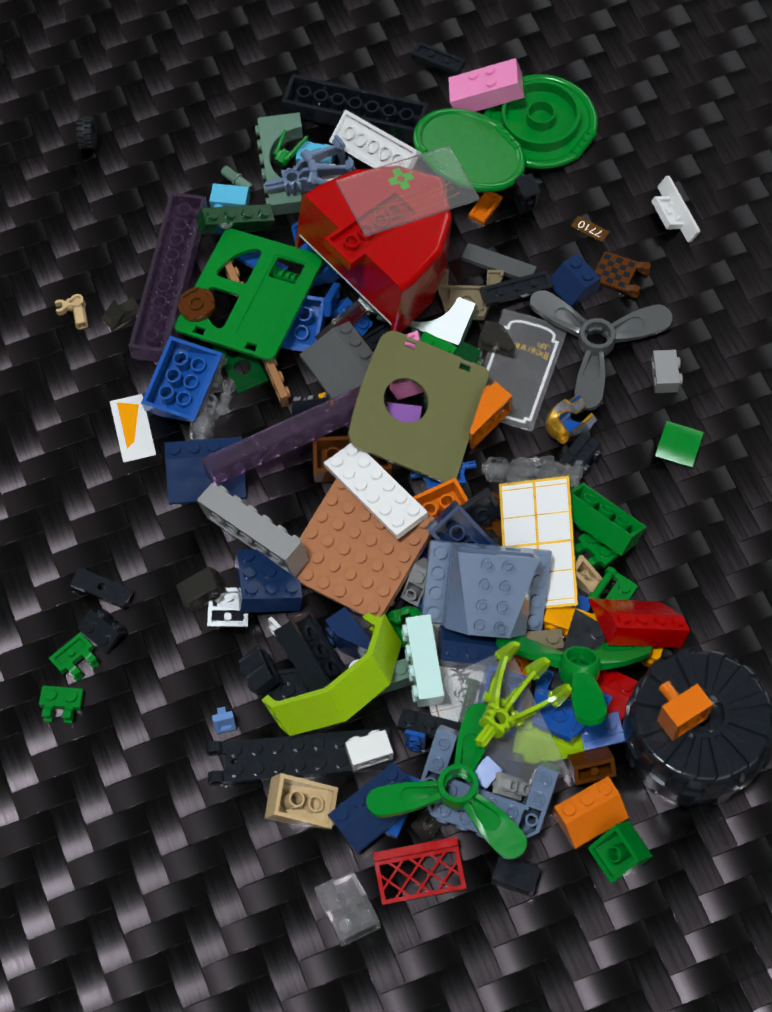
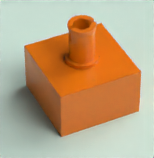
[657,681,713,741]

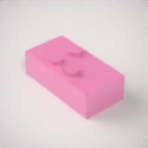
[449,58,524,112]

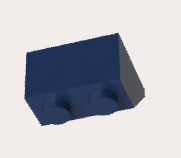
[550,253,601,308]

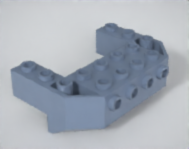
[420,725,562,838]

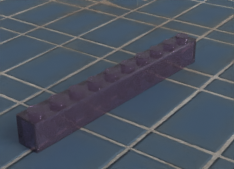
[201,386,388,485]

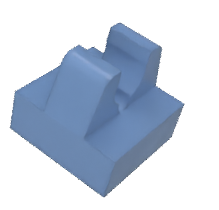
[212,707,236,734]

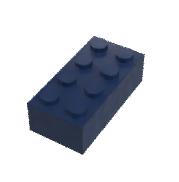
[425,500,497,545]

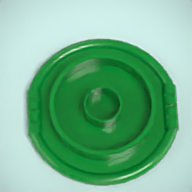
[483,74,598,169]
[413,108,526,192]

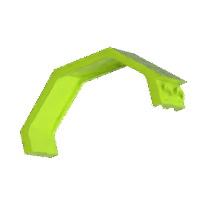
[262,612,402,736]

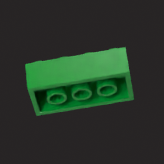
[570,482,647,556]

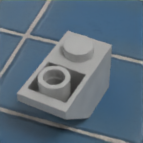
[400,557,428,607]

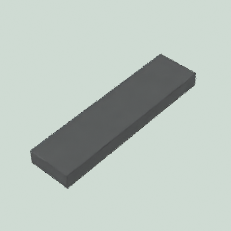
[461,243,536,279]

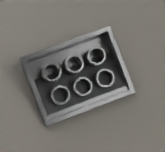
[300,321,373,408]

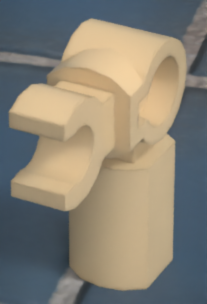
[55,294,88,330]

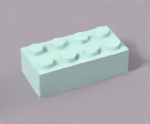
[401,614,444,707]

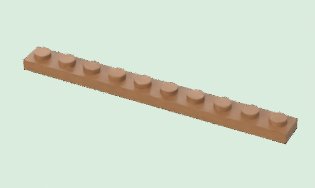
[223,260,291,407]

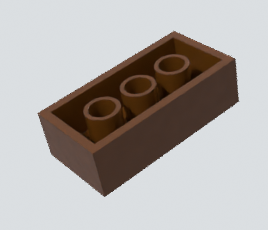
[313,436,392,482]

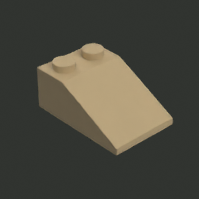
[265,773,338,829]

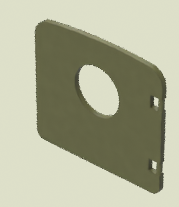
[348,331,489,483]

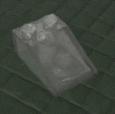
[314,870,380,947]

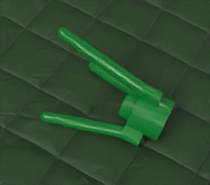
[273,129,308,168]

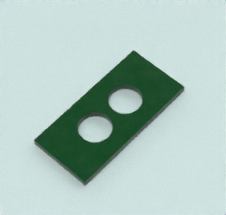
[211,343,269,395]

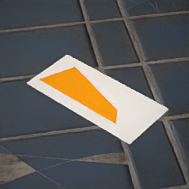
[110,394,156,462]

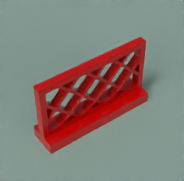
[372,837,466,905]

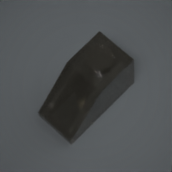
[478,320,516,359]

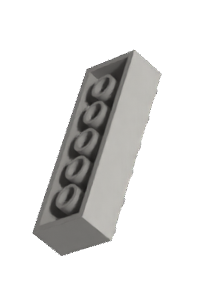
[197,483,309,577]

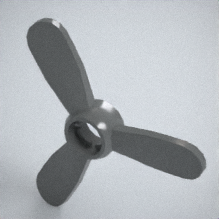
[530,290,672,410]

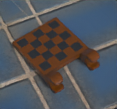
[595,251,651,298]

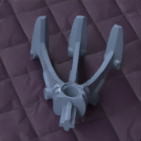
[265,135,355,195]

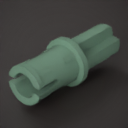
[221,166,254,193]

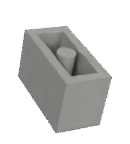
[651,350,683,393]

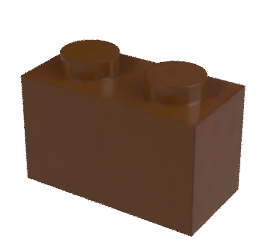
[567,746,617,785]

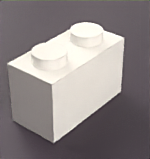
[345,730,393,772]

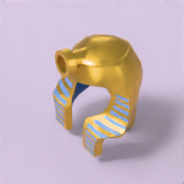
[545,395,597,444]

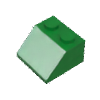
[588,821,653,884]

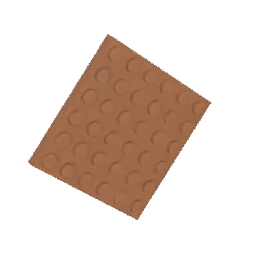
[295,479,435,617]

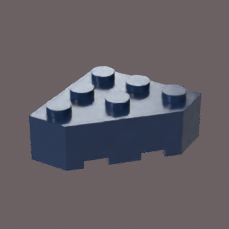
[235,549,302,613]

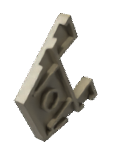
[437,269,504,320]

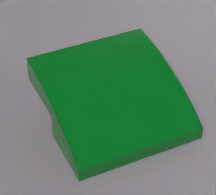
[655,421,704,468]

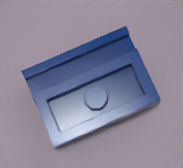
[580,712,625,751]

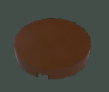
[178,287,216,322]

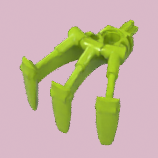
[474,641,572,748]

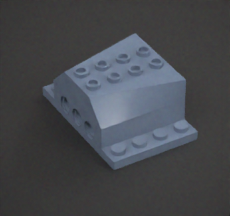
[421,540,552,638]

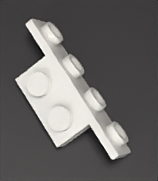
[651,176,700,242]

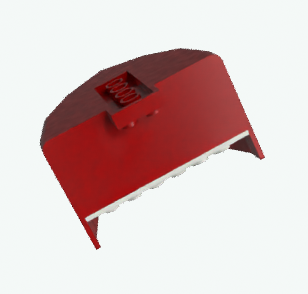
[295,167,452,333]

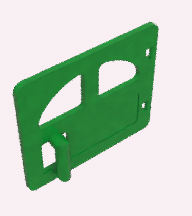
[175,229,323,361]

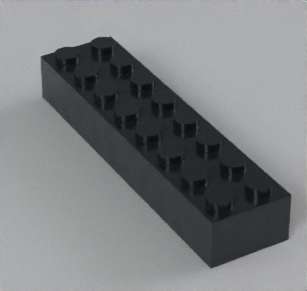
[282,74,428,144]

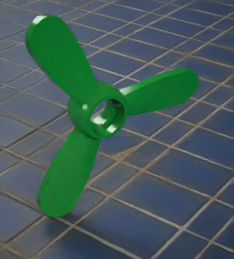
[496,636,652,726]
[366,703,527,860]

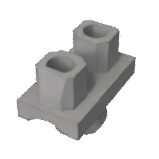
[492,772,531,801]

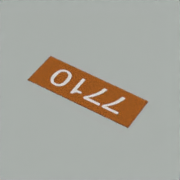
[571,216,609,242]

